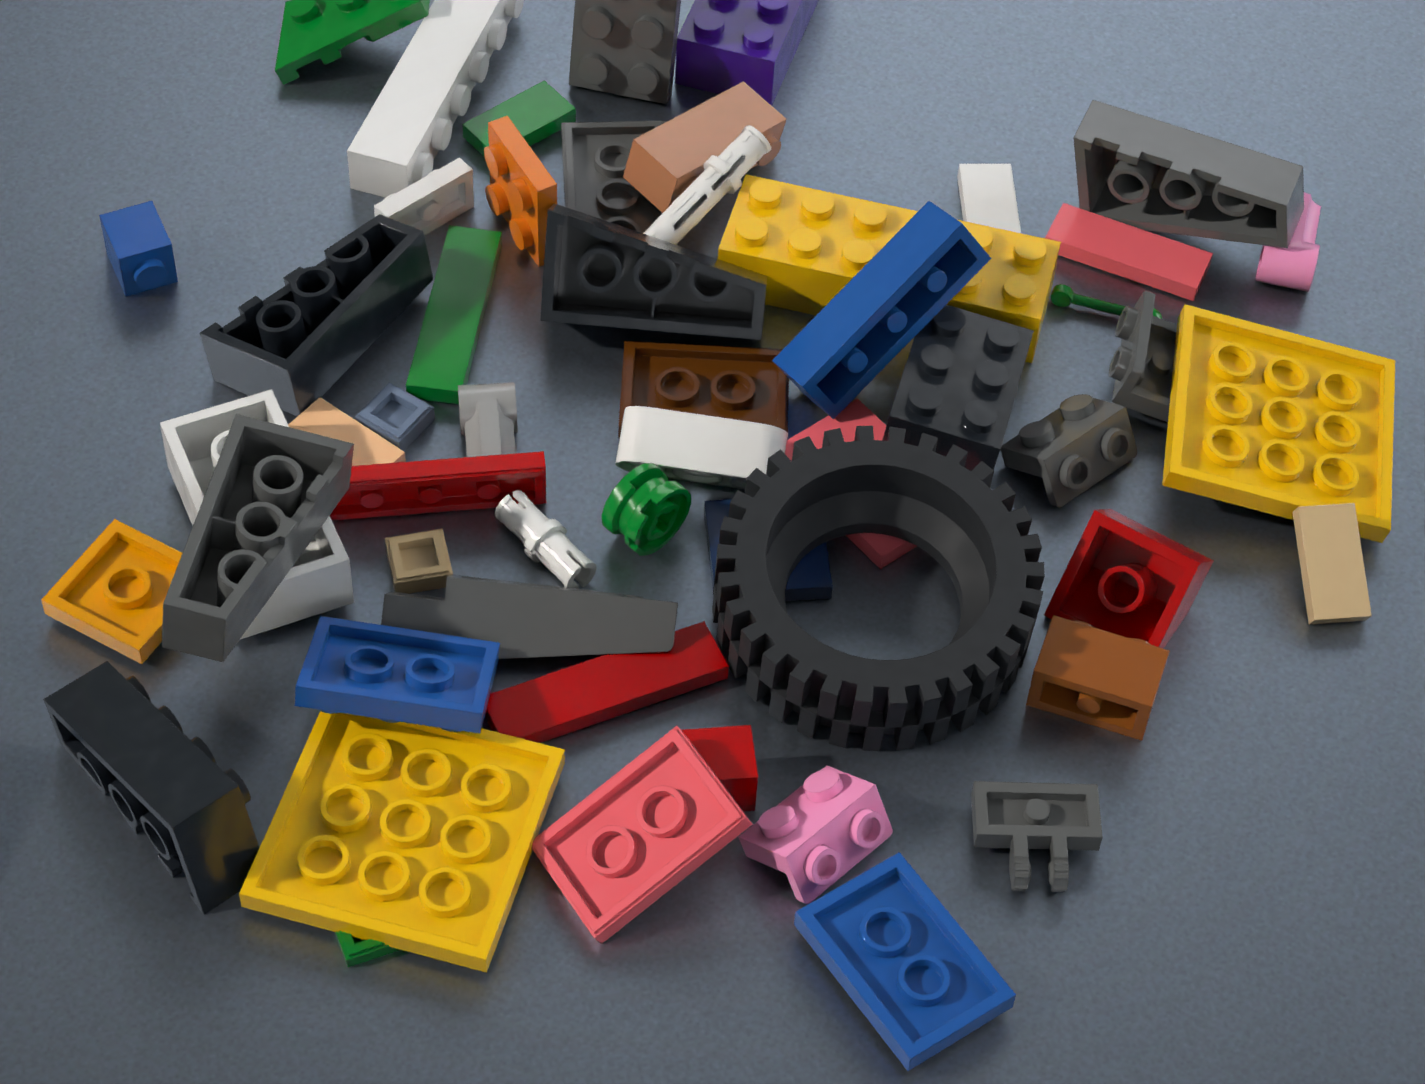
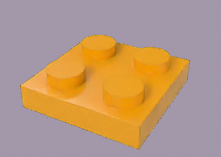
[41,519,182,664]

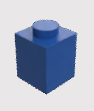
[99,201,178,297]

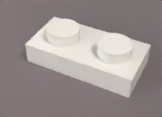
[374,158,474,235]

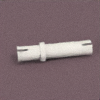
[643,125,771,245]

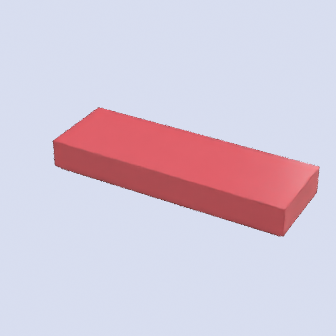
[1045,203,1213,301]

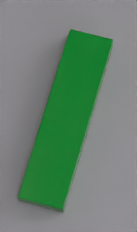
[406,225,502,404]

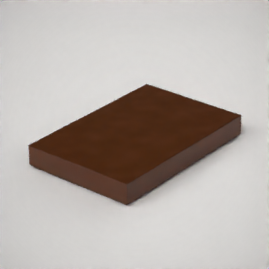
[618,341,789,438]

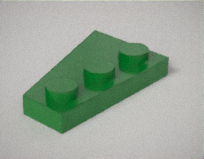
[275,0,430,85]

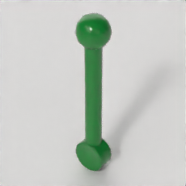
[1051,284,1162,319]

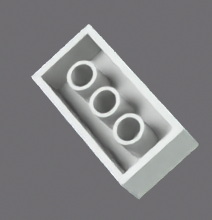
[160,389,354,639]

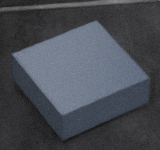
[354,382,435,451]

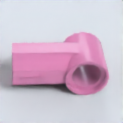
[1255,193,1321,292]

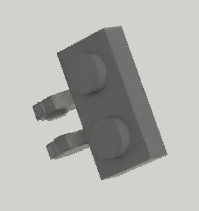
[971,781,1103,892]

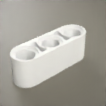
[615,406,788,489]

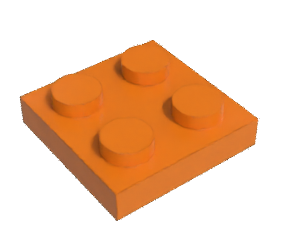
[484,116,557,267]

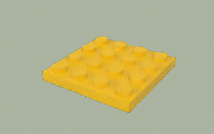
[1162,304,1395,543]
[239,711,565,973]

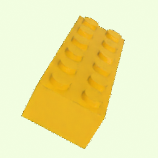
[718,174,1061,363]

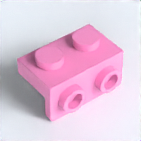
[738,765,893,904]

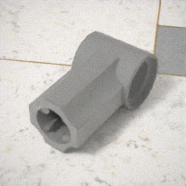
[458,382,518,457]

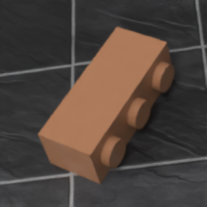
[623,81,787,213]

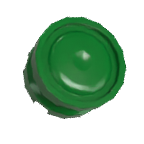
[601,463,691,556]

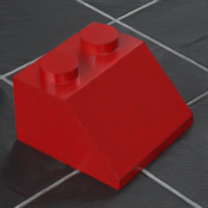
[1044,509,1214,649]

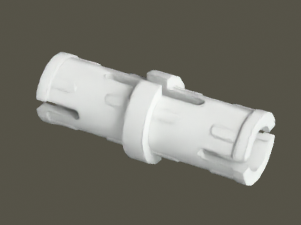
[495,490,597,589]

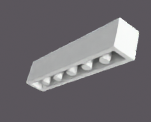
[347,0,524,198]

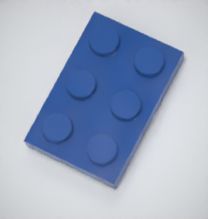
[295,616,500,734]
[794,852,1016,1071]

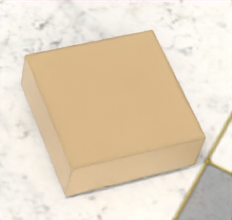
[385,528,453,593]

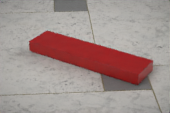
[329,451,546,520]
[485,621,729,743]

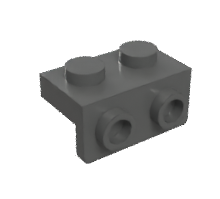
[1108,290,1177,422]
[1000,394,1137,507]

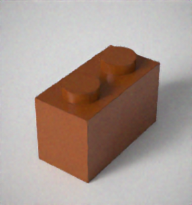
[1026,615,1170,741]

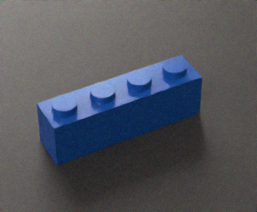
[772,201,991,420]

